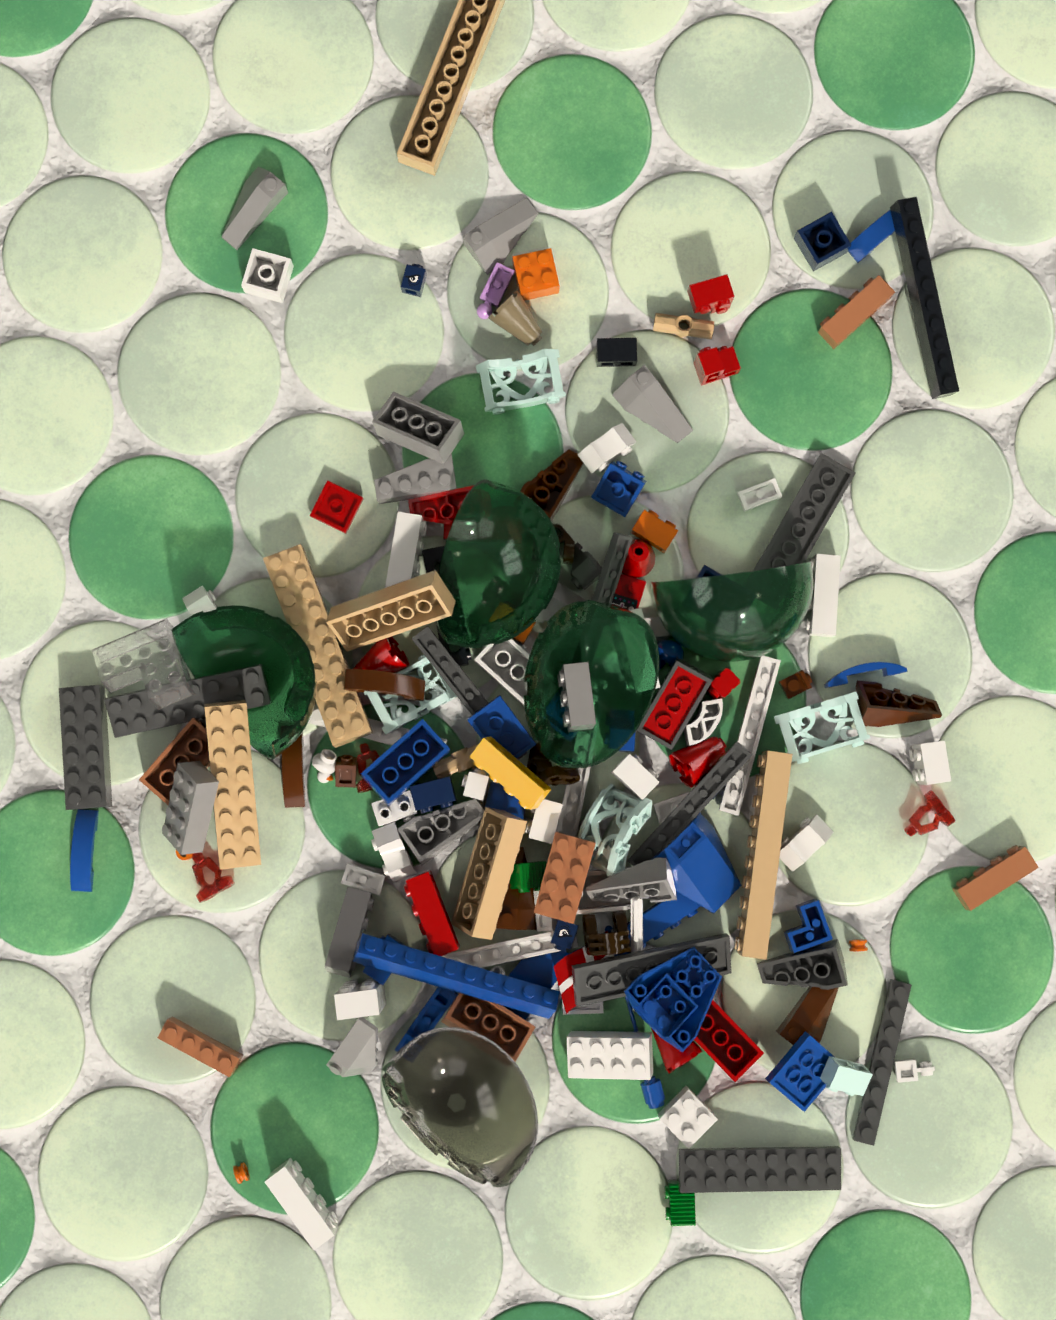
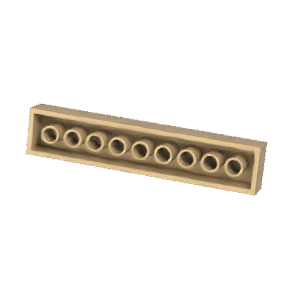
[397,0,505,176]
[263,544,373,748]
[734,751,792,960]

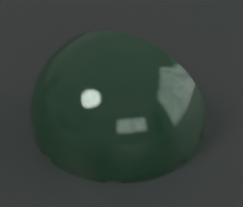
[436,479,561,648]
[650,560,813,662]
[524,600,659,768]
[171,605,317,760]

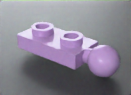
[477,262,515,319]

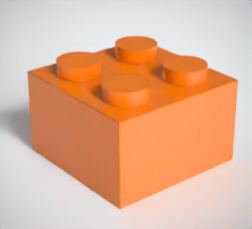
[512,248,560,301]

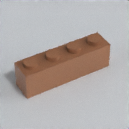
[818,275,895,349]
[952,845,1039,911]
[157,1016,243,1077]

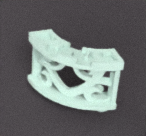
[476,349,566,415]
[364,654,457,735]
[774,692,870,764]
[578,784,652,877]

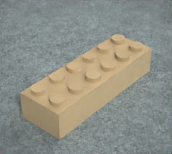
[326,570,455,652]
[451,807,527,940]

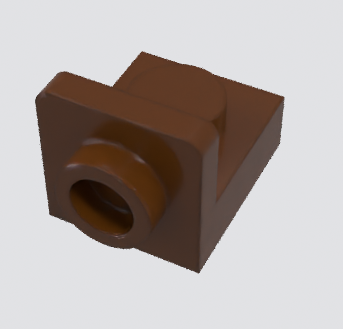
[778,670,812,699]
[335,755,358,788]

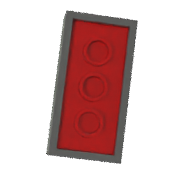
[637,657,713,750]

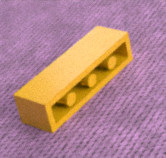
[470,736,551,810]

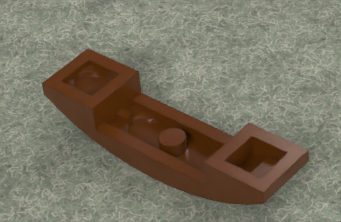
[343,669,425,701]
[282,726,305,808]

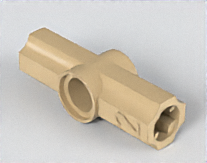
[653,313,714,339]
[433,744,479,779]

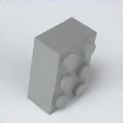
[557,662,596,732]

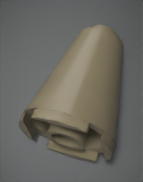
[488,290,542,346]

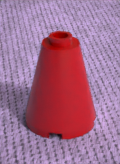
[621,539,655,578]
[353,636,410,673]
[669,736,726,788]
[651,1028,703,1074]

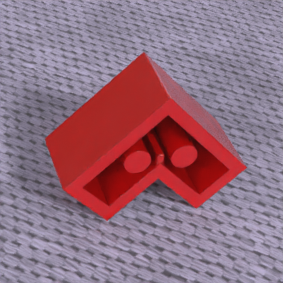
[687,274,735,314]
[694,346,741,386]

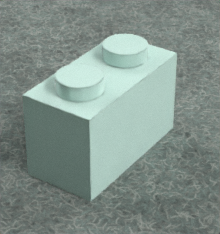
[820,1056,873,1096]

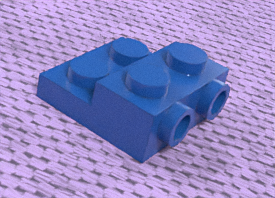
[591,460,647,517]

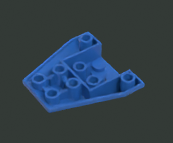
[651,812,742,913]
[624,947,722,1052]

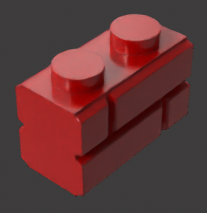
[706,668,741,699]

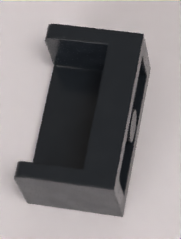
[596,338,637,367]

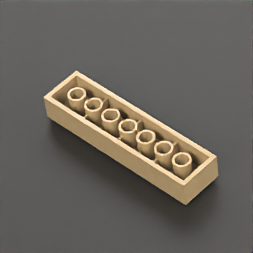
[204,700,261,870]

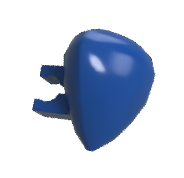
[653,640,684,671]

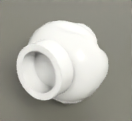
[312,749,337,783]

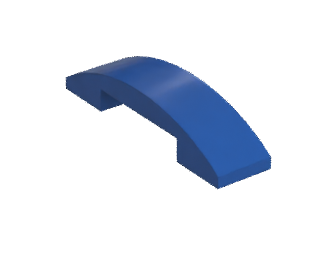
[848,210,895,263]
[824,662,908,688]
[70,809,99,892]
[395,987,458,1061]

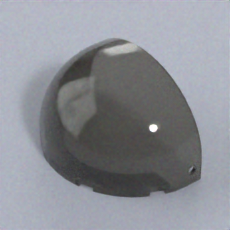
[382,1027,538,1187]

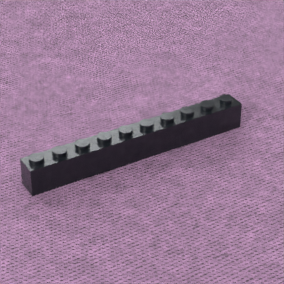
[890,197,959,399]

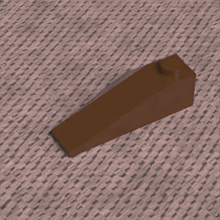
[515,449,584,528]
[855,680,942,727]
[496,847,537,930]
[776,987,839,1045]

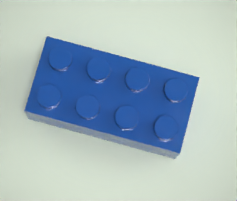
[361,719,450,806]

